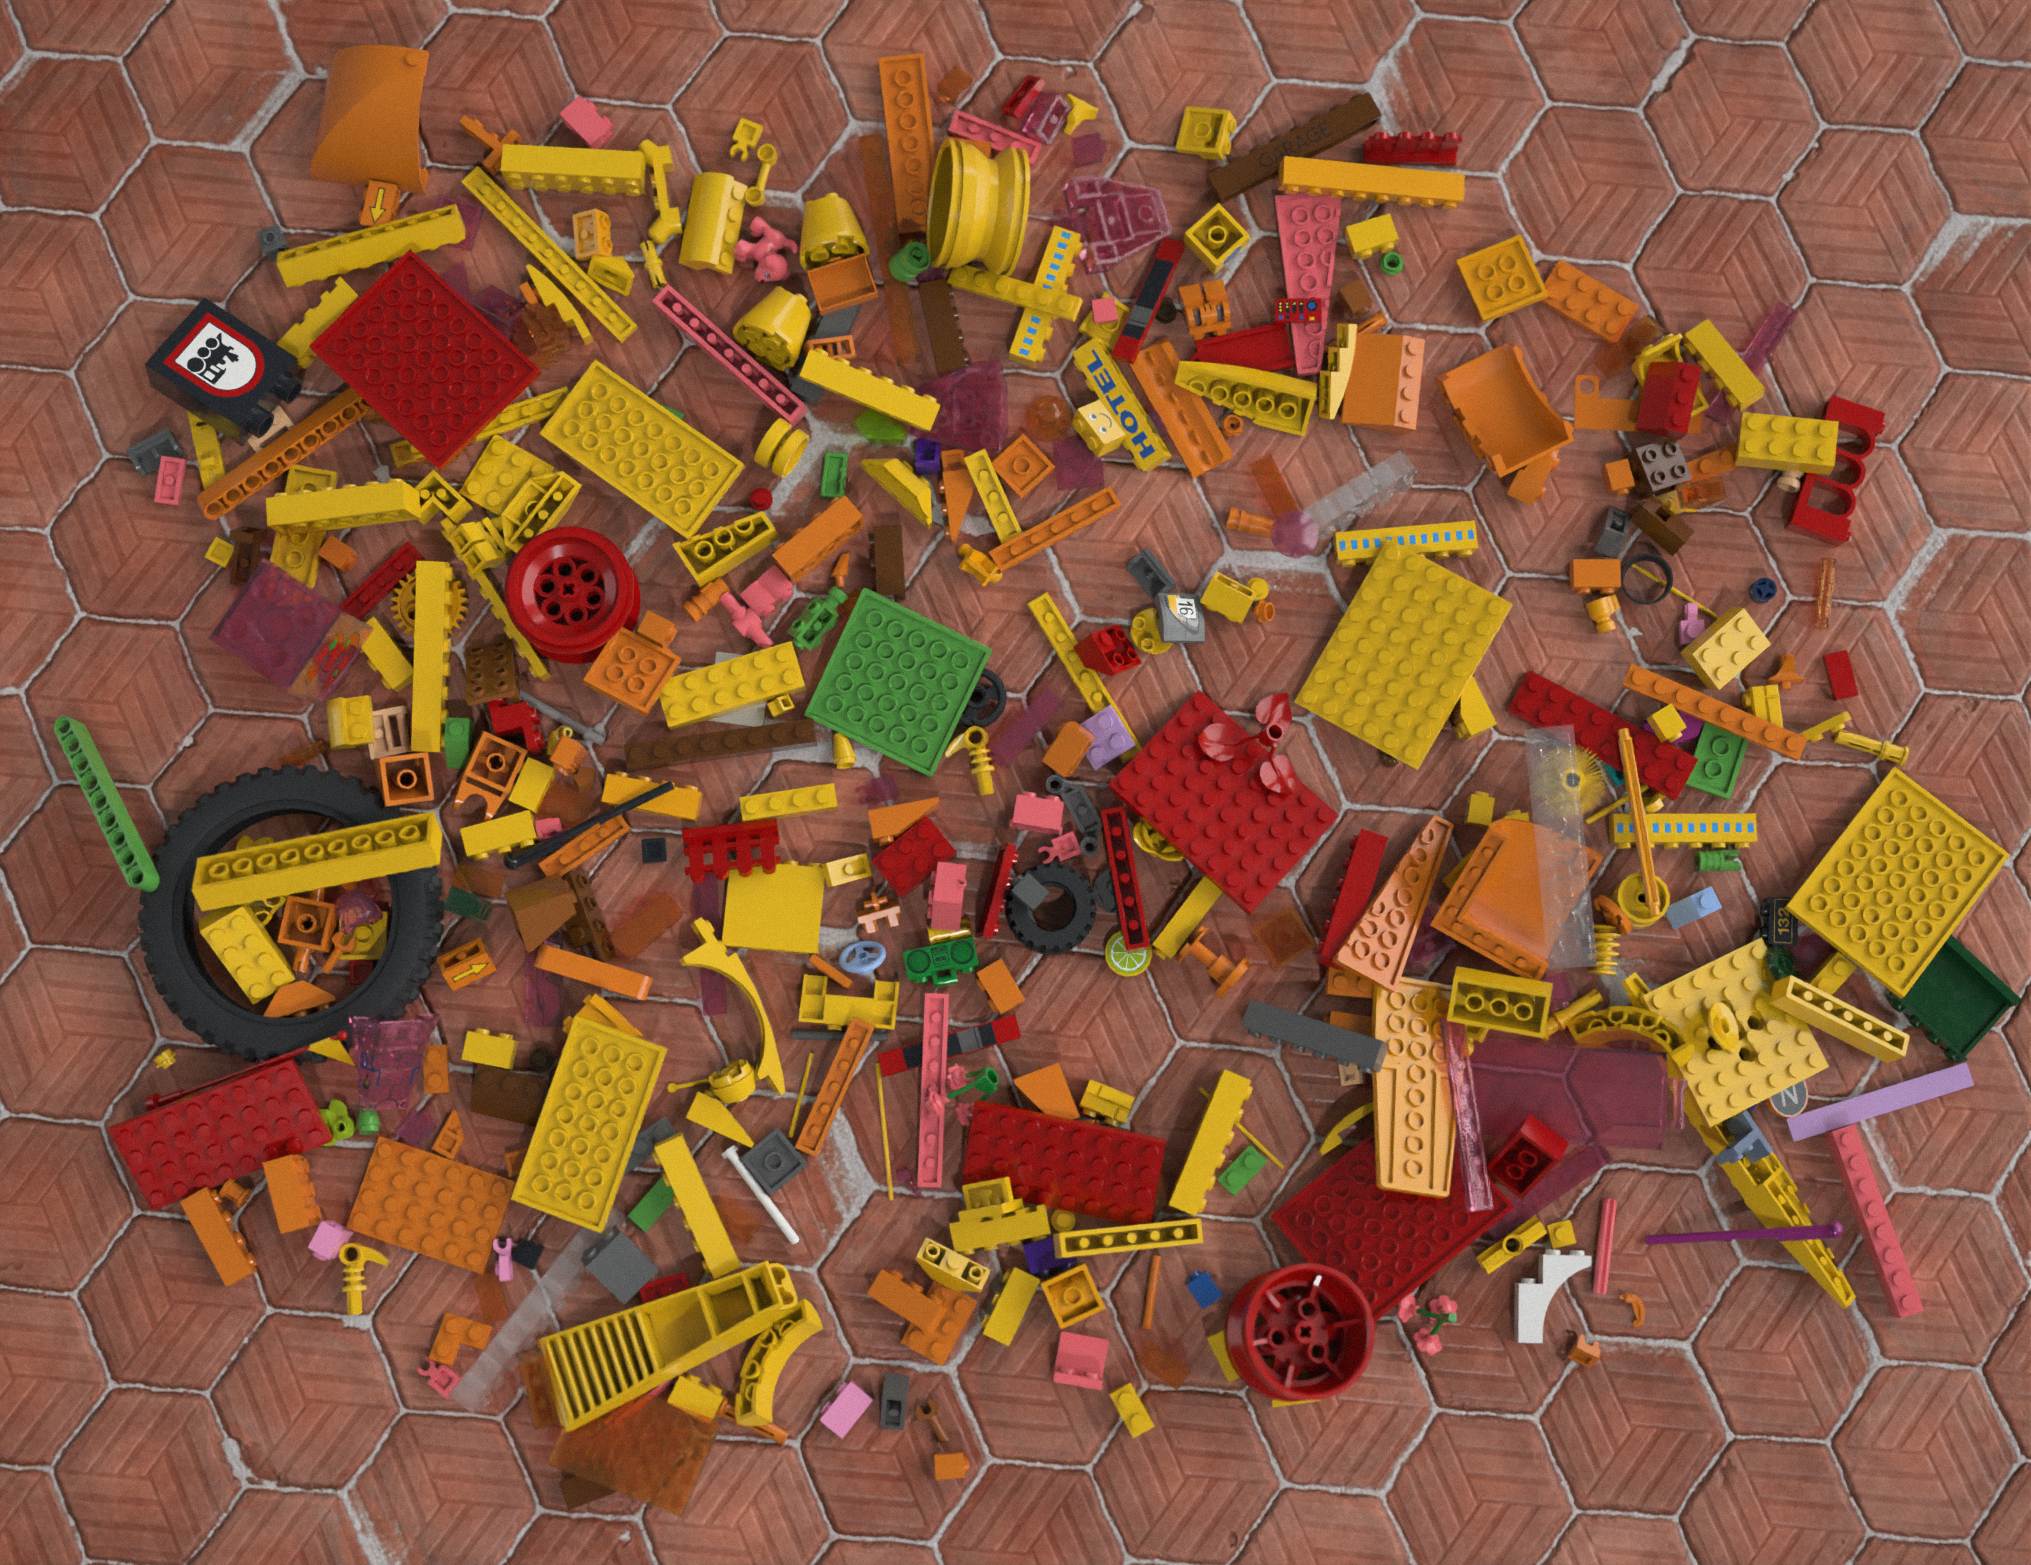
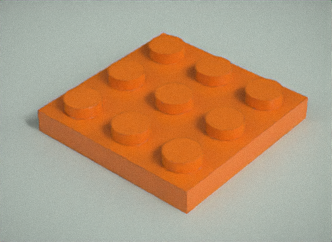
[583,627,681,717]

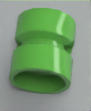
[889,242,931,282]

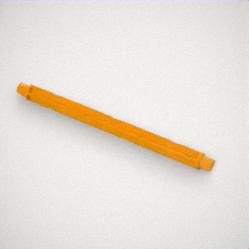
[1618,728,1661,917]

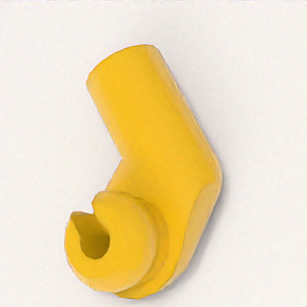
[546,725,573,756]

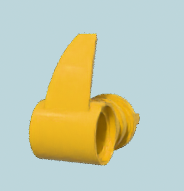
[945,726,995,796]
[339,1243,389,1315]

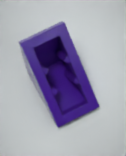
[915,438,940,475]

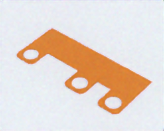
[1574,375,1702,434]

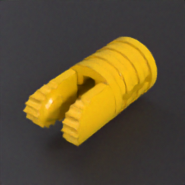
[927,918,972,946]

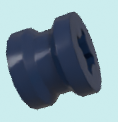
[1749,577,1777,604]

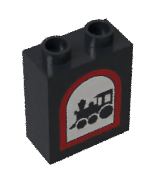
[145,297,303,447]

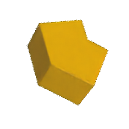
[767,694,795,719]

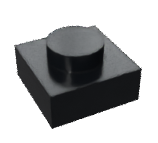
[641,838,668,864]
[511,1238,545,1270]

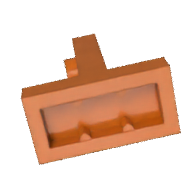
[459,115,523,176]

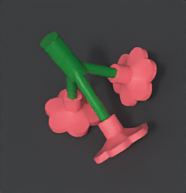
[1397,1293,1457,1356]

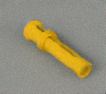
[1834,729,1910,767]
[1541,989,1603,1042]

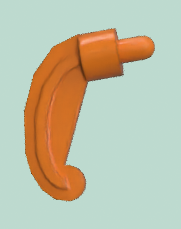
[1618,1293,1645,1328]

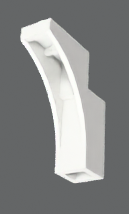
[1514,1249,1592,1343]

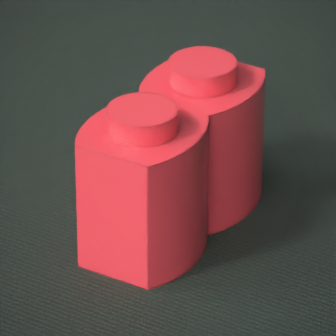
[740,565,795,618]

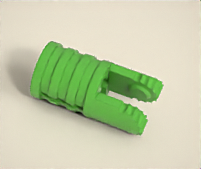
[1695,850,1742,872]

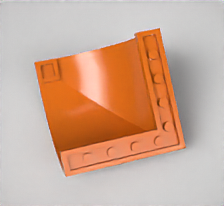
[310,45,429,195]
[1430,819,1603,981]

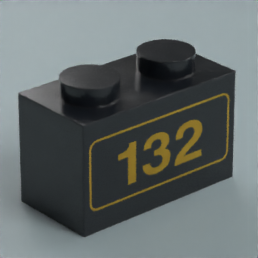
[1759,897,1798,947]

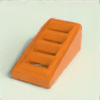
[803,335,856,360]

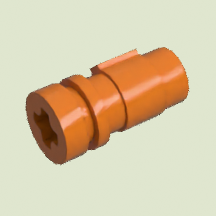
[1224,506,1275,538]
[681,577,731,623]

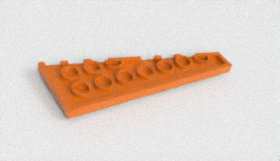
[1332,814,1454,994]

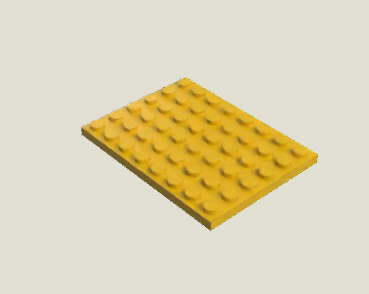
[1294,539,1513,771]
[1784,766,2010,999]

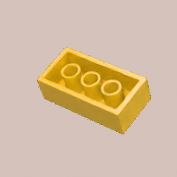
[1735,412,1839,475]
[199,903,295,1005]
[1447,966,1553,1038]

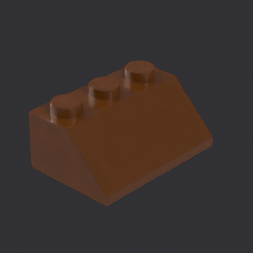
[470,1064,552,1127]

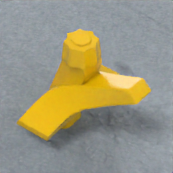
[1064,93,1098,136]

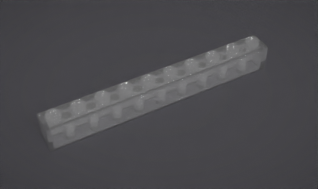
[449,1205,629,1413]

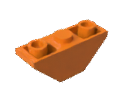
[263,980,336,1018]

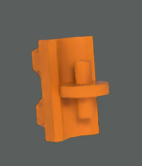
[856,892,901,934]

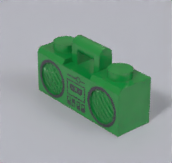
[903,937,979,988]

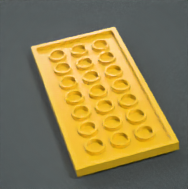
[539,359,745,541]
[511,1015,668,1233]

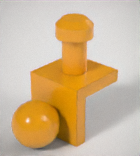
[958,544,1002,586]

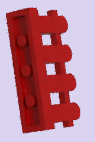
[1363,131,1462,166]
[682,818,781,883]

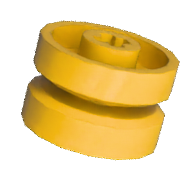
[754,418,810,479]
[1611,872,1670,929]

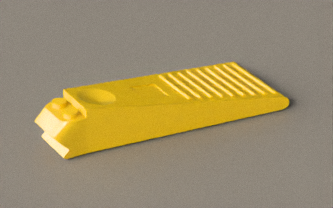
[537,1261,797,1432]

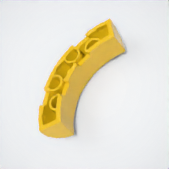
[1566,1006,1695,1068]
[735,1299,823,1426]

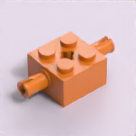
[277,887,341,973]

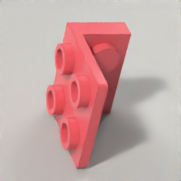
[1053,1331,1109,1390]

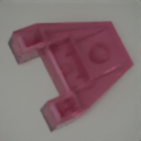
[1062,175,1172,275]

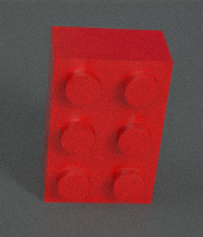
[871,816,957,900]
[1483,1114,1569,1199]

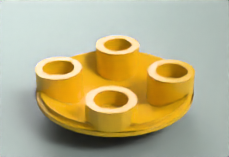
[1130,608,1173,654]

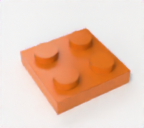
[991,433,1055,500]

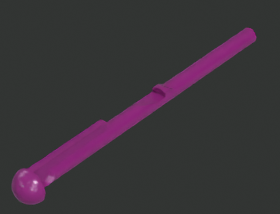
[1645,1220,1843,1245]

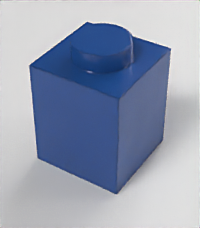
[1185,1270,1223,1309]

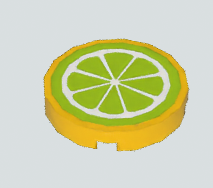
[1105,930,1152,977]

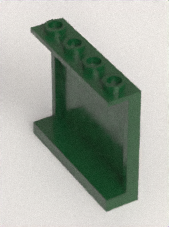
[1886,935,2022,1063]

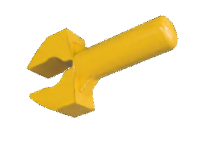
[1642,792,1665,814]

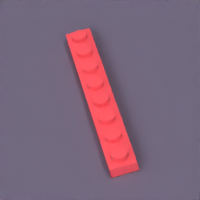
[917,993,949,1188]

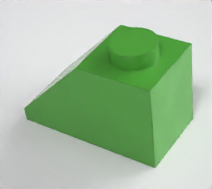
[444,717,474,769]

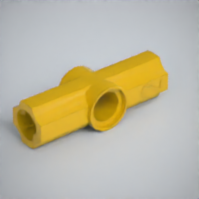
[1475,1215,1547,1275]

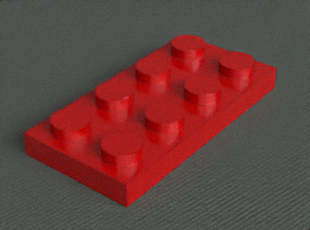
[975,843,1019,940]

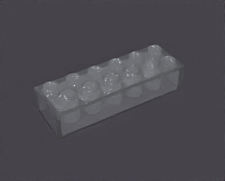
[1279,449,1418,555]

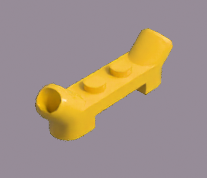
[636,139,683,245]

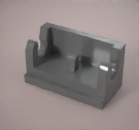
[126,428,185,477]
[1126,547,1177,602]

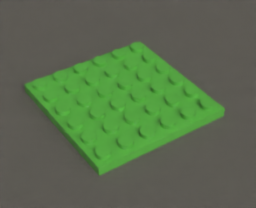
[804,587,993,777]

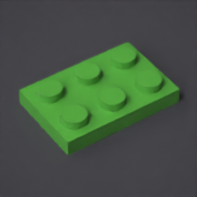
[1685,722,1749,801]

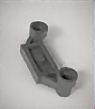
[1045,775,1104,857]

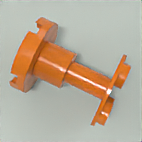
[1174,925,1252,1000]

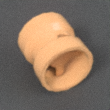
[1776,470,1805,492]

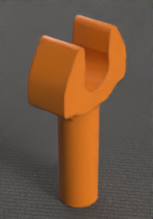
[321,931,357,974]

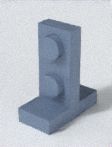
[1715,1110,1774,1165]

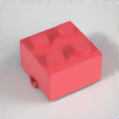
[1010,792,1064,836]
[927,862,967,932]

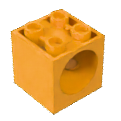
[1040,1262,1106,1329]

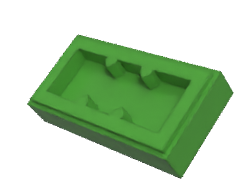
[820,451,849,500]

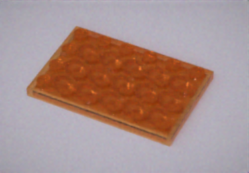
[547,1393,722,1517]

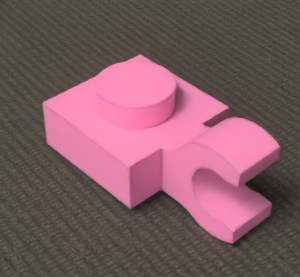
[1678,603,1705,645]
[493,1238,513,1281]

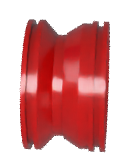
[1224,1263,1375,1402]

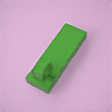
[628,1177,675,1232]

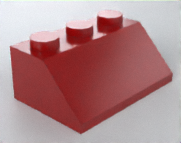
[1635,362,1702,440]

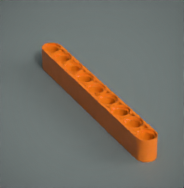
[196,387,373,520]

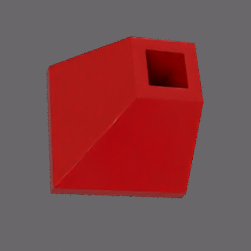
[1073,624,1142,676]

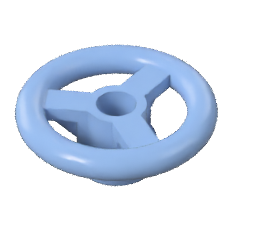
[839,940,886,975]

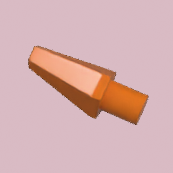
[830,553,850,588]

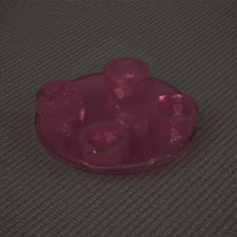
[1271,511,1318,559]

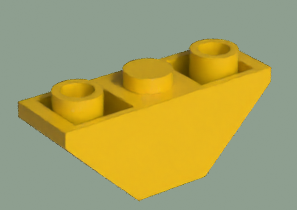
[915,1237,991,1292]

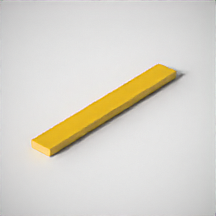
[389,386,569,469]
[1027,592,1142,764]

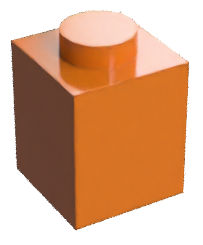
[1600,459,1635,497]
[317,535,359,573]
[934,1451,970,1480]

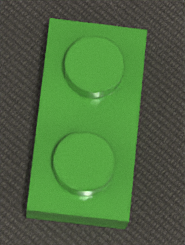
[1217,1145,1268,1196]

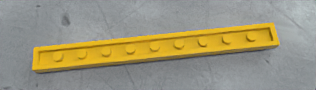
[461,166,638,344]

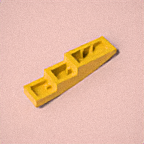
[526,264,594,345]
[1319,323,1357,419]

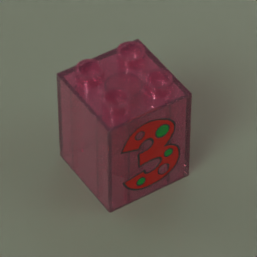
[208,558,375,707]

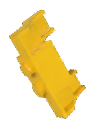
[799,974,899,1030]

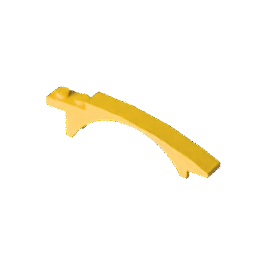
[679,917,785,1096]

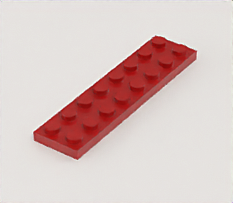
[1507,670,1699,801]

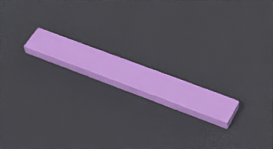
[1784,1062,1974,1142]

